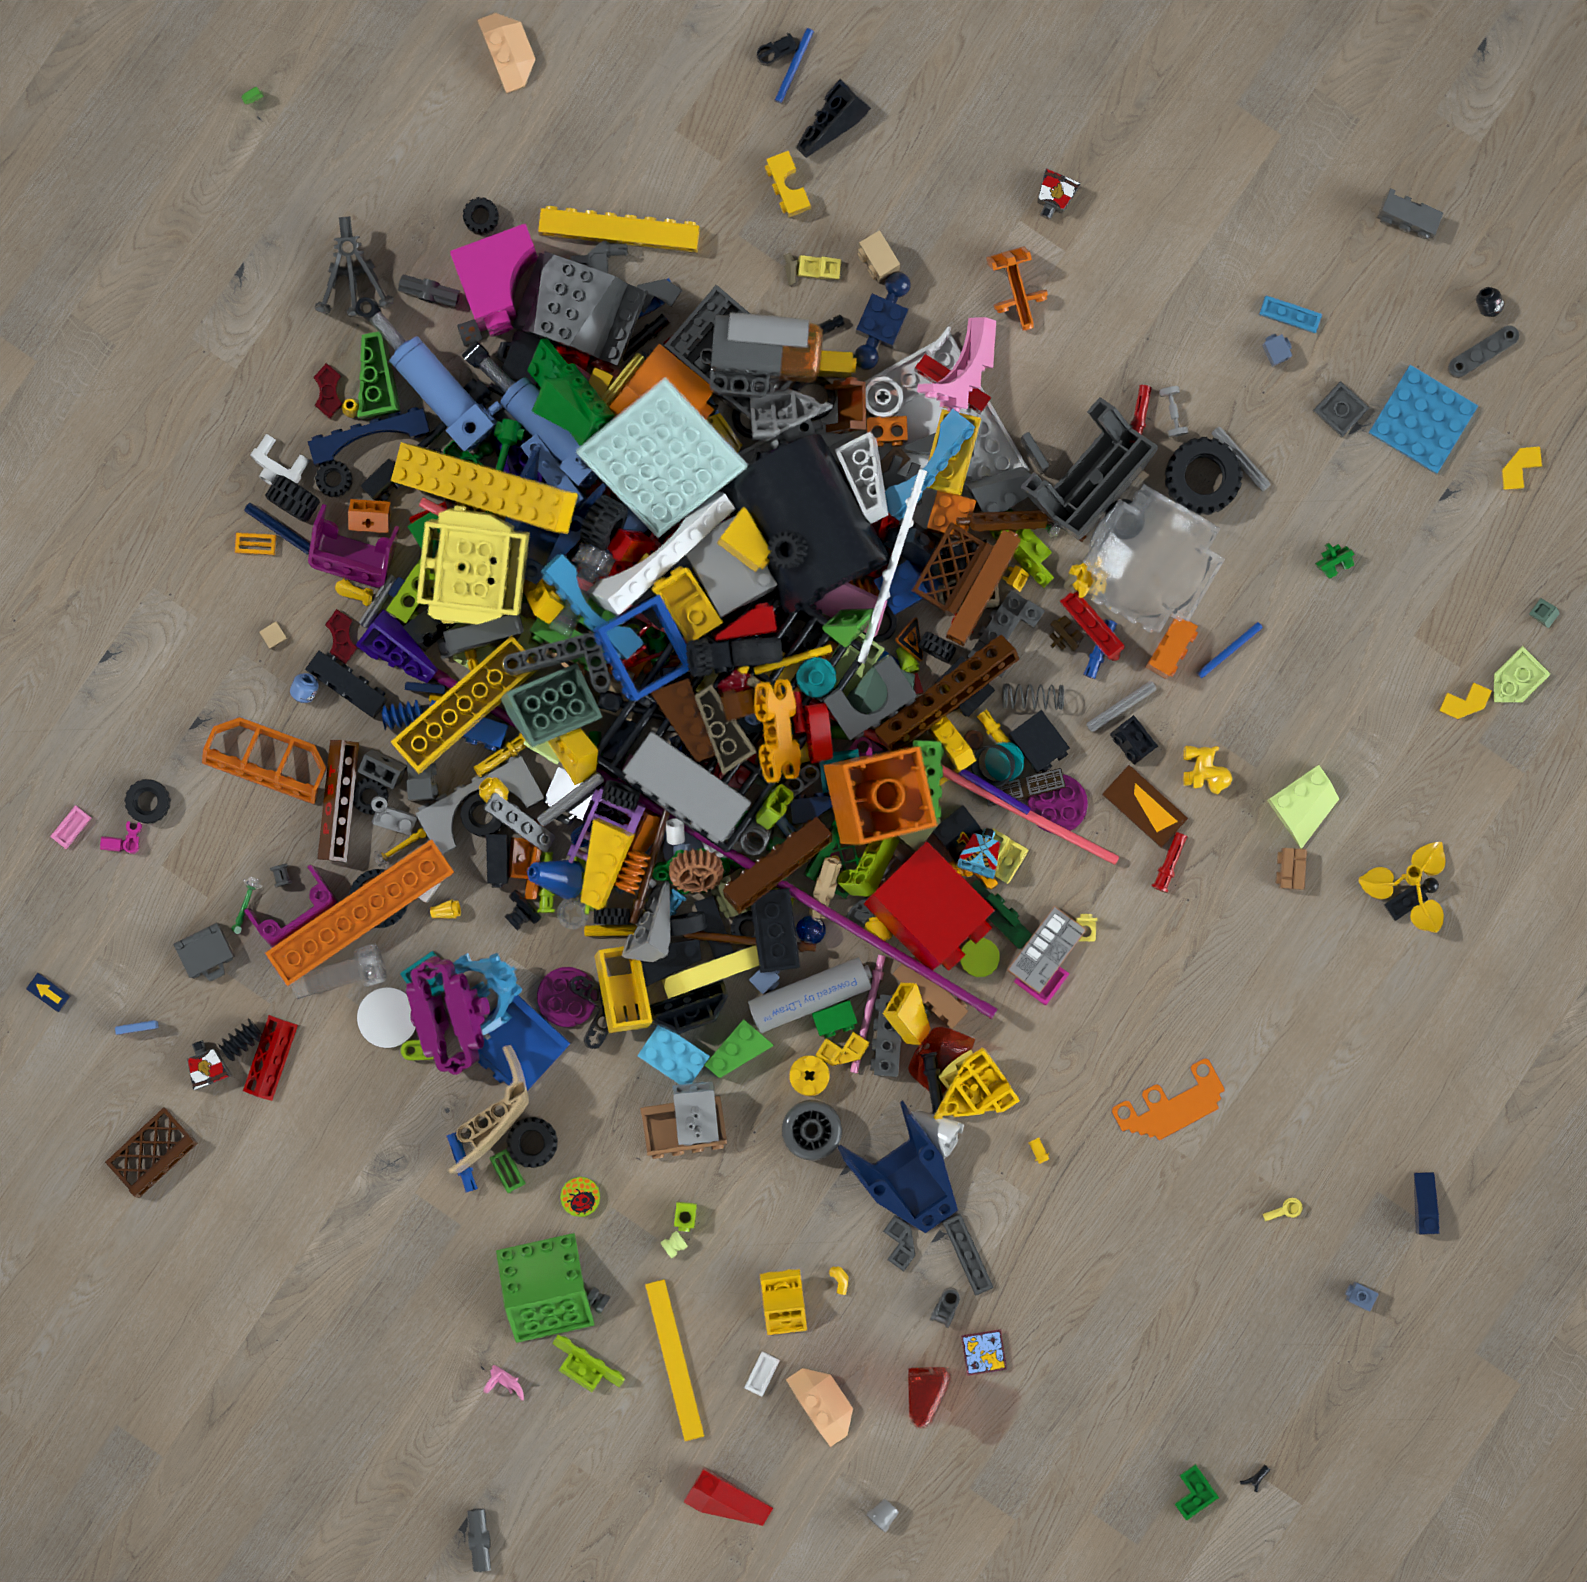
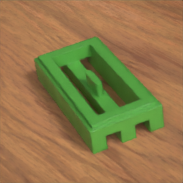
[489,1148,526,1193]

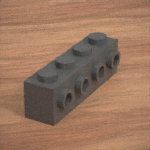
[870,995,901,1077]

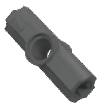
[398,274,460,308]
[467,1509,491,1572]

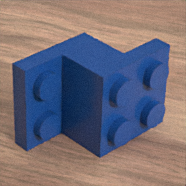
[873,560,943,615]

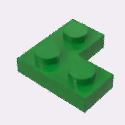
[1174,1464,1219,1521]

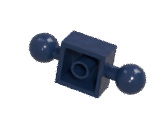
[853,272,911,370]

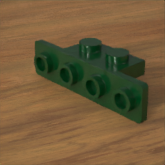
[971,880,1032,949]

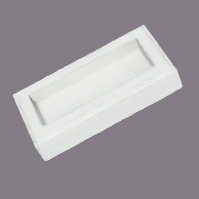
[744,1351,780,1397]

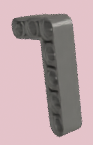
[503,633,611,693]

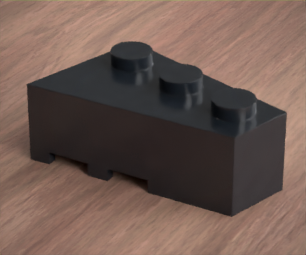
[641,940,702,987]

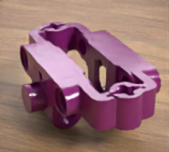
[406,956,490,1075]

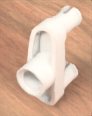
[250,434,310,485]

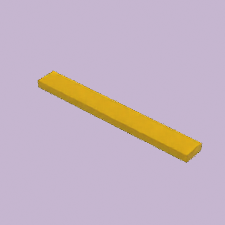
[645,1279,704,1441]

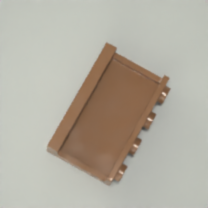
[640,1095,727,1159]

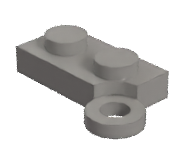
[371,796,417,835]

